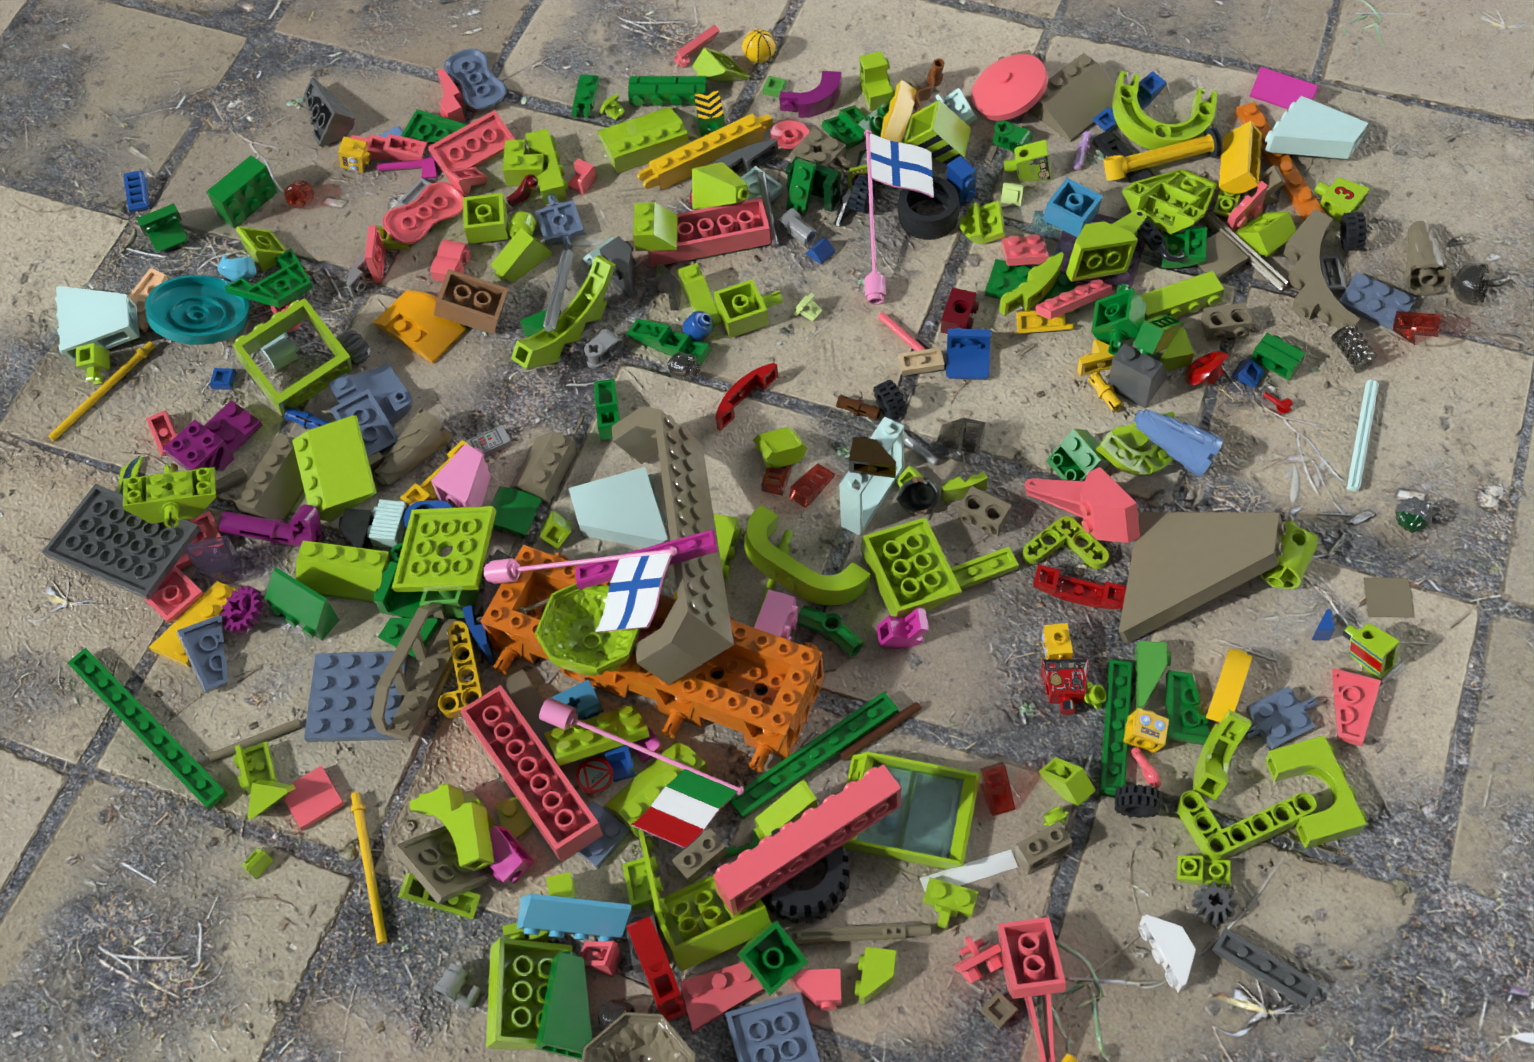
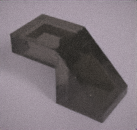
[655,264,682,311]

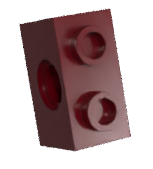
[940,287,979,334]

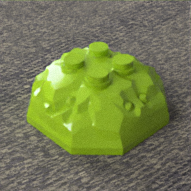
[535,583,641,676]

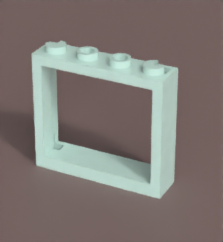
[839,417,904,536]

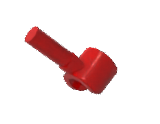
[1263,392,1293,414]

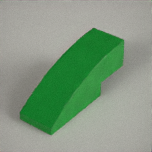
[594,379,620,441]

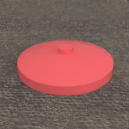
[971,54,1048,121]

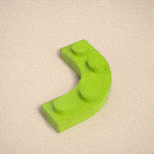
[1096,431,1173,476]

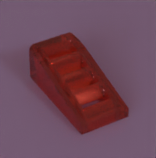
[789,463,835,508]
[761,464,793,496]

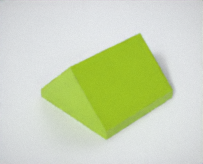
[236,226,287,272]

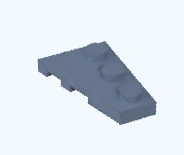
[177,615,228,693]

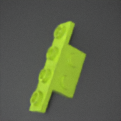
[622,829,668,924]

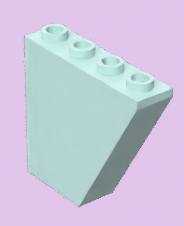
[1265,96,1368,159]
[55,286,140,362]
[568,467,670,548]

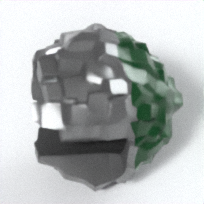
[1395,496,1433,533]

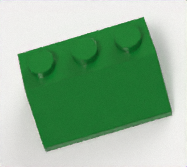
[265,567,339,640]

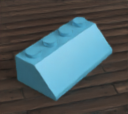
[517,894,631,941]

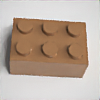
[434,269,509,334]

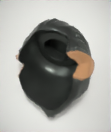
[896,477,940,515]

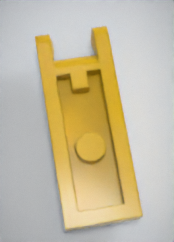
[1016,310,1074,334]

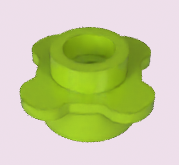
[1084,682,1106,709]
[1043,806,1069,826]

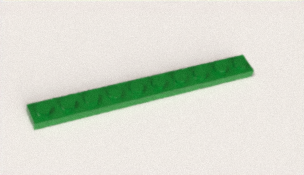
[67,648,228,811]

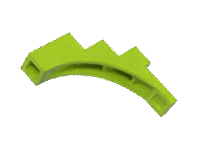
[511,255,616,369]

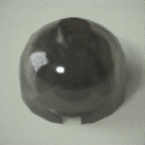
[1450,263,1489,307]

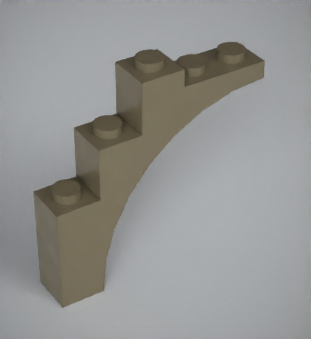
[1284,209,1360,336]

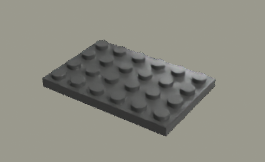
[42,484,201,600]

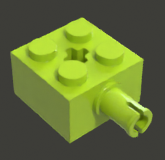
[714,279,783,338]

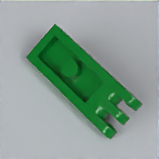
[786,158,817,216]

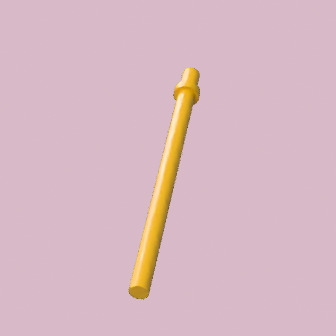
[48,341,155,441]
[351,792,388,945]

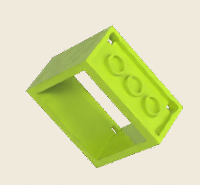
[233,298,353,417]

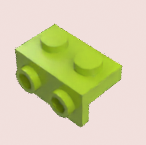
[233,741,278,794]

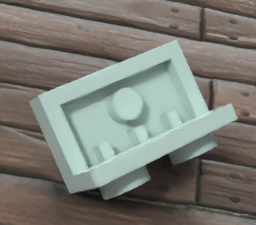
[935,88,978,125]

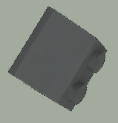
[599,236,636,299]

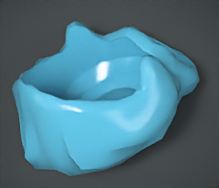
[218,254,256,281]

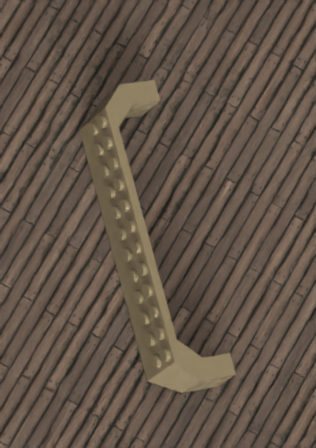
[611,406,734,685]

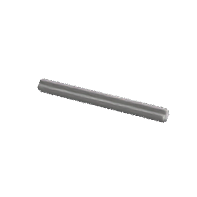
[543,249,573,332]

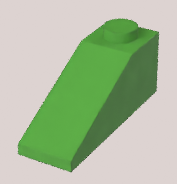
[1135,641,1171,710]

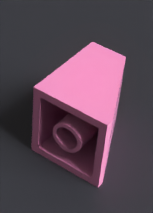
[431,444,491,508]

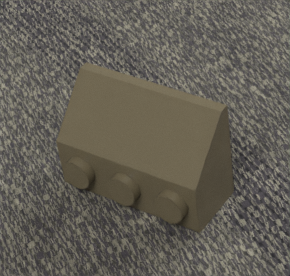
[510,431,577,504]

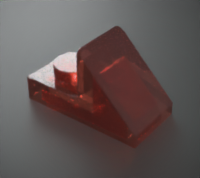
[1393,311,1442,345]
[980,762,1015,816]

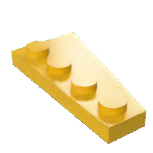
[149,581,238,667]

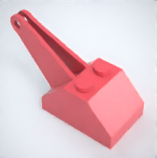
[1025,467,1140,543]
[998,917,1066,1062]

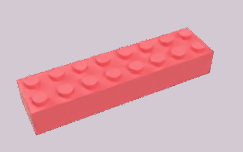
[460,685,603,863]
[713,764,901,916]

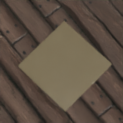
[1363,577,1414,618]

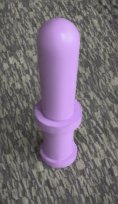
[1073,132,1093,170]

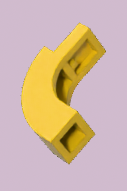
[1206,648,1252,722]

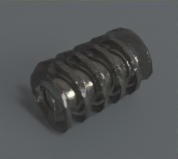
[1331,326,1377,373]

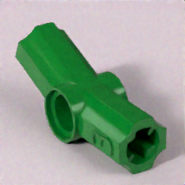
[797,605,864,658]

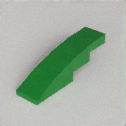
[626,318,711,365]

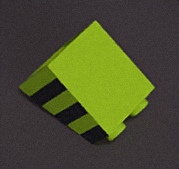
[904,100,971,164]

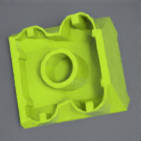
[753,427,808,468]

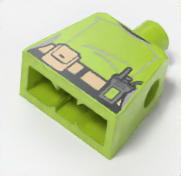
[1004,140,1051,182]

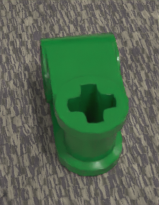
[993,120,1033,153]

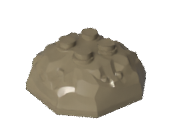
[582,1012,696,1062]

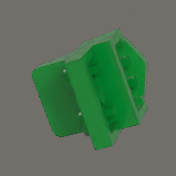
[136,203,188,253]

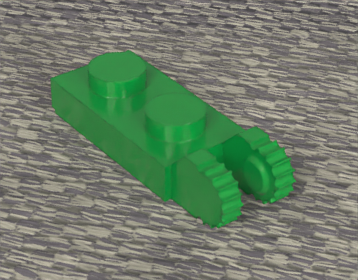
[572,74,600,118]

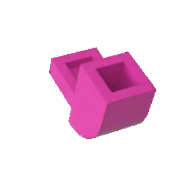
[876,608,929,649]

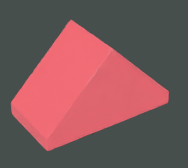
[579,941,622,977]

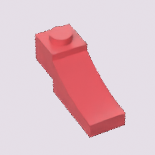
[437,68,465,123]

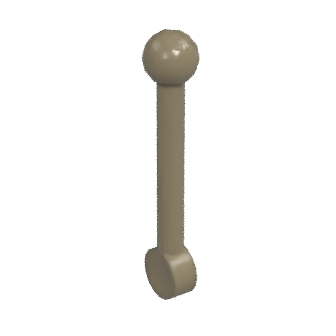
[518,598,549,615]

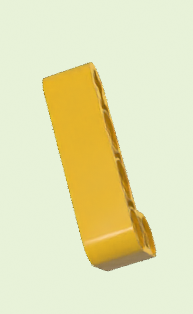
[438,621,484,719]

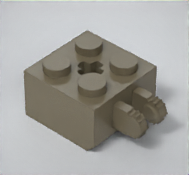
[790,128,852,178]

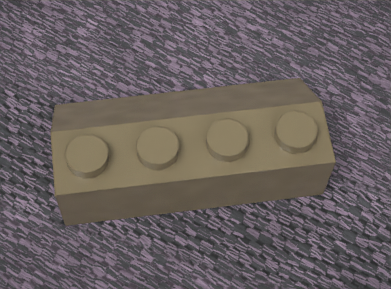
[235,433,304,522]

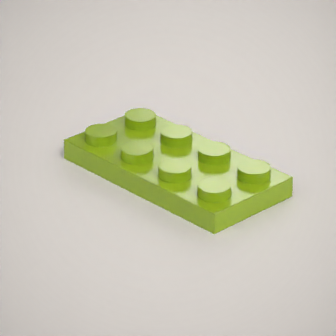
[544,704,649,766]

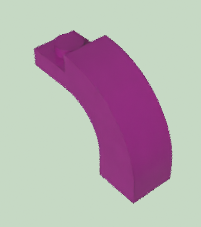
[779,71,842,118]

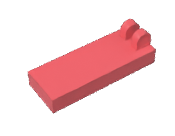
[673,24,720,68]

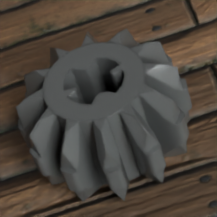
[337,329,371,366]
[1192,881,1237,926]

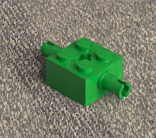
[1091,284,1146,355]

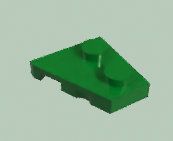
[378,618,441,659]

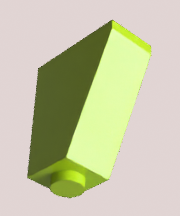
[490,227,553,283]
[754,779,818,841]

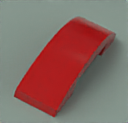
[715,363,778,431]
[1033,564,1127,609]

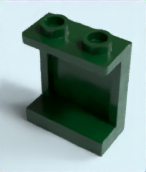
[785,156,840,212]

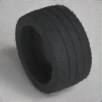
[898,176,959,240]

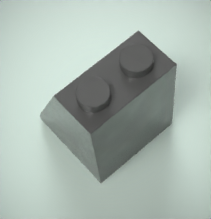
[1108,344,1167,408]

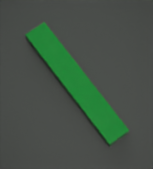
[1099,659,1133,796]

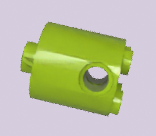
[1259,521,1318,589]

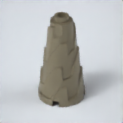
[1405,221,1451,296]
[375,408,453,487]

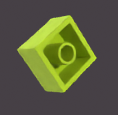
[463,192,509,244]

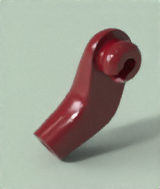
[506,174,538,207]

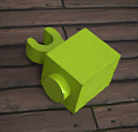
[76,343,110,385]

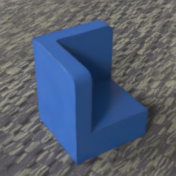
[604,745,636,782]

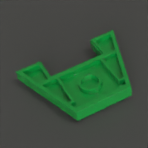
[225,249,313,308]

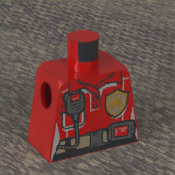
[1041,659,1088,715]

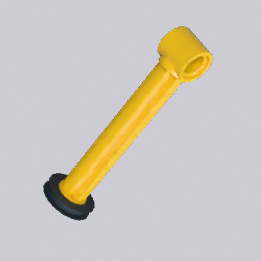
[1103,127,1223,180]

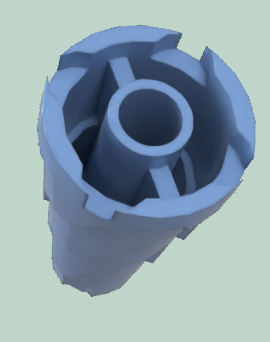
[1133,409,1223,478]

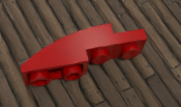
[626,916,687,1021]

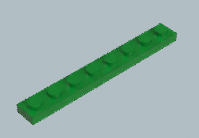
[729,691,898,820]

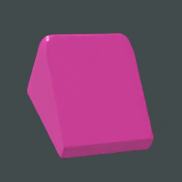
[632,727,663,763]

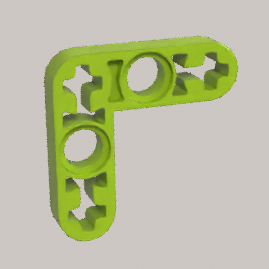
[1022,516,1109,569]

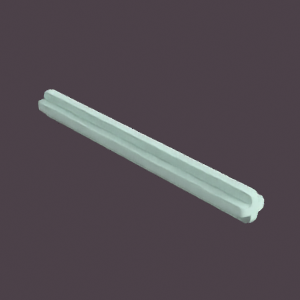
[1347,380,1379,492]

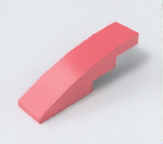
[351,134,427,161]

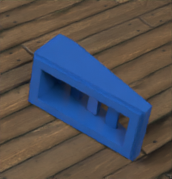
[124,170,149,213]

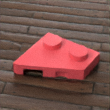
[1227,181,1268,231]

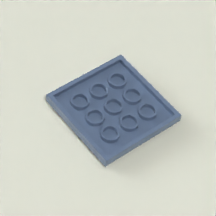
[304,651,408,742]

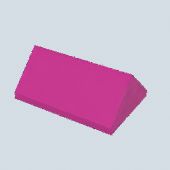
[1249,67,1320,110]

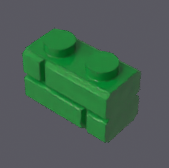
[1251,333,1306,381]

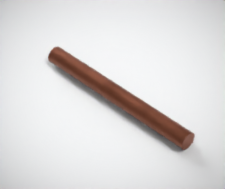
[839,701,922,761]

